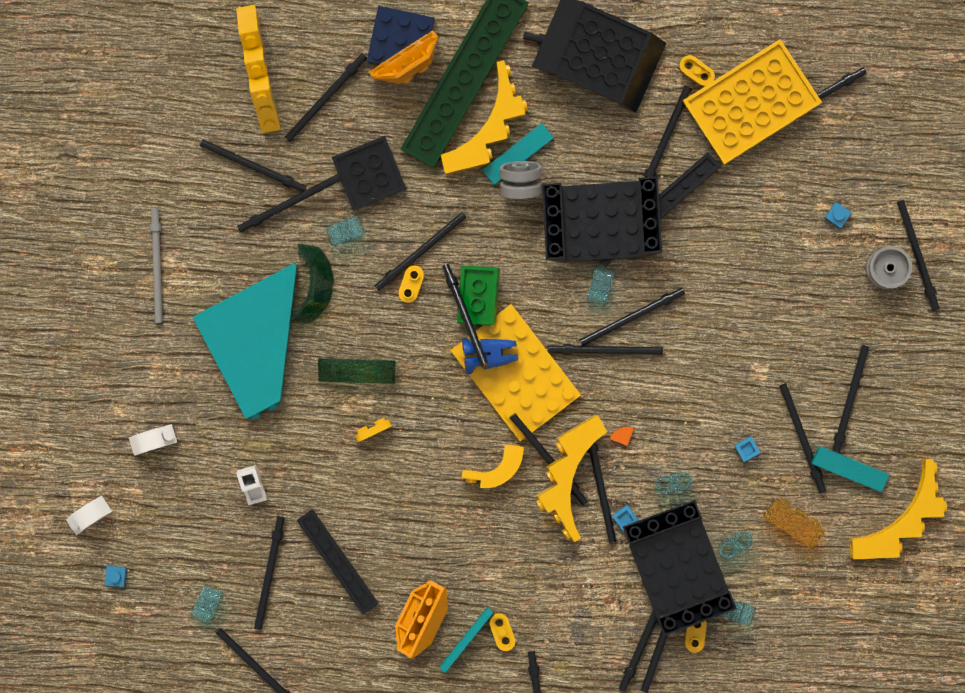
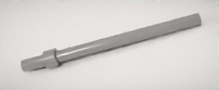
[150,208,163,323]

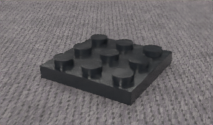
[332,136,407,211]

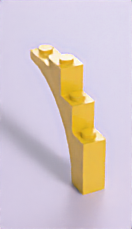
[236,5,281,134]
[441,60,528,175]
[536,415,607,542]
[849,459,947,559]

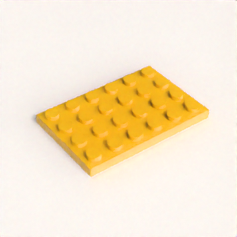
[683,39,822,165]
[450,304,581,442]

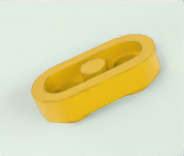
[679,55,715,87]
[399,266,424,303]
[355,418,392,442]
[490,613,515,651]
[685,621,707,653]

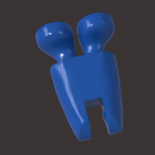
[462,338,518,375]

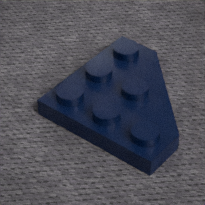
[366,6,435,65]

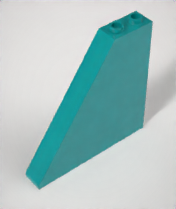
[193,263,298,421]

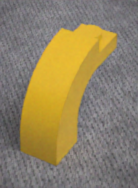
[462,444,524,488]

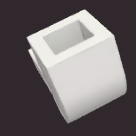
[129,424,177,456]
[237,465,267,505]
[66,496,112,535]

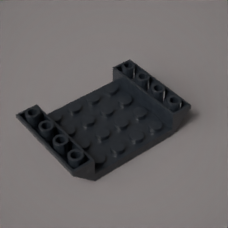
[531,0,666,113]
[542,176,662,263]
[623,500,737,636]

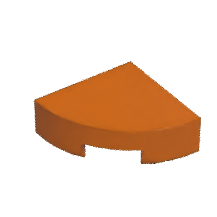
[609,427,634,446]

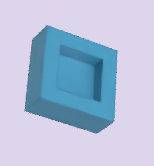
[824,202,852,229]
[734,436,760,462]
[612,505,639,531]
[105,565,127,587]

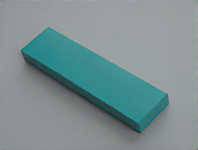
[482,123,554,185]
[811,445,890,492]
[440,607,494,673]

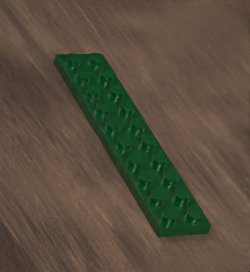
[401,0,529,169]

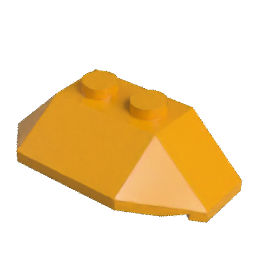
[369,30,438,84]
[395,580,448,659]

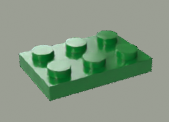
[457,265,500,326]

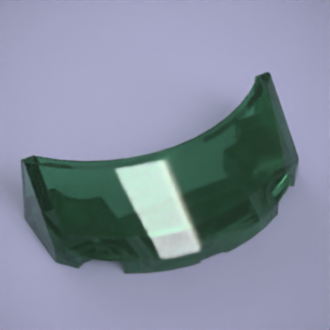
[290,244,334,323]
[318,359,396,384]

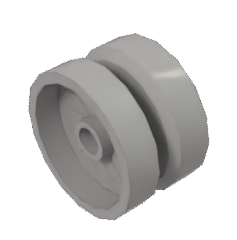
[500,161,542,199]
[866,246,912,289]

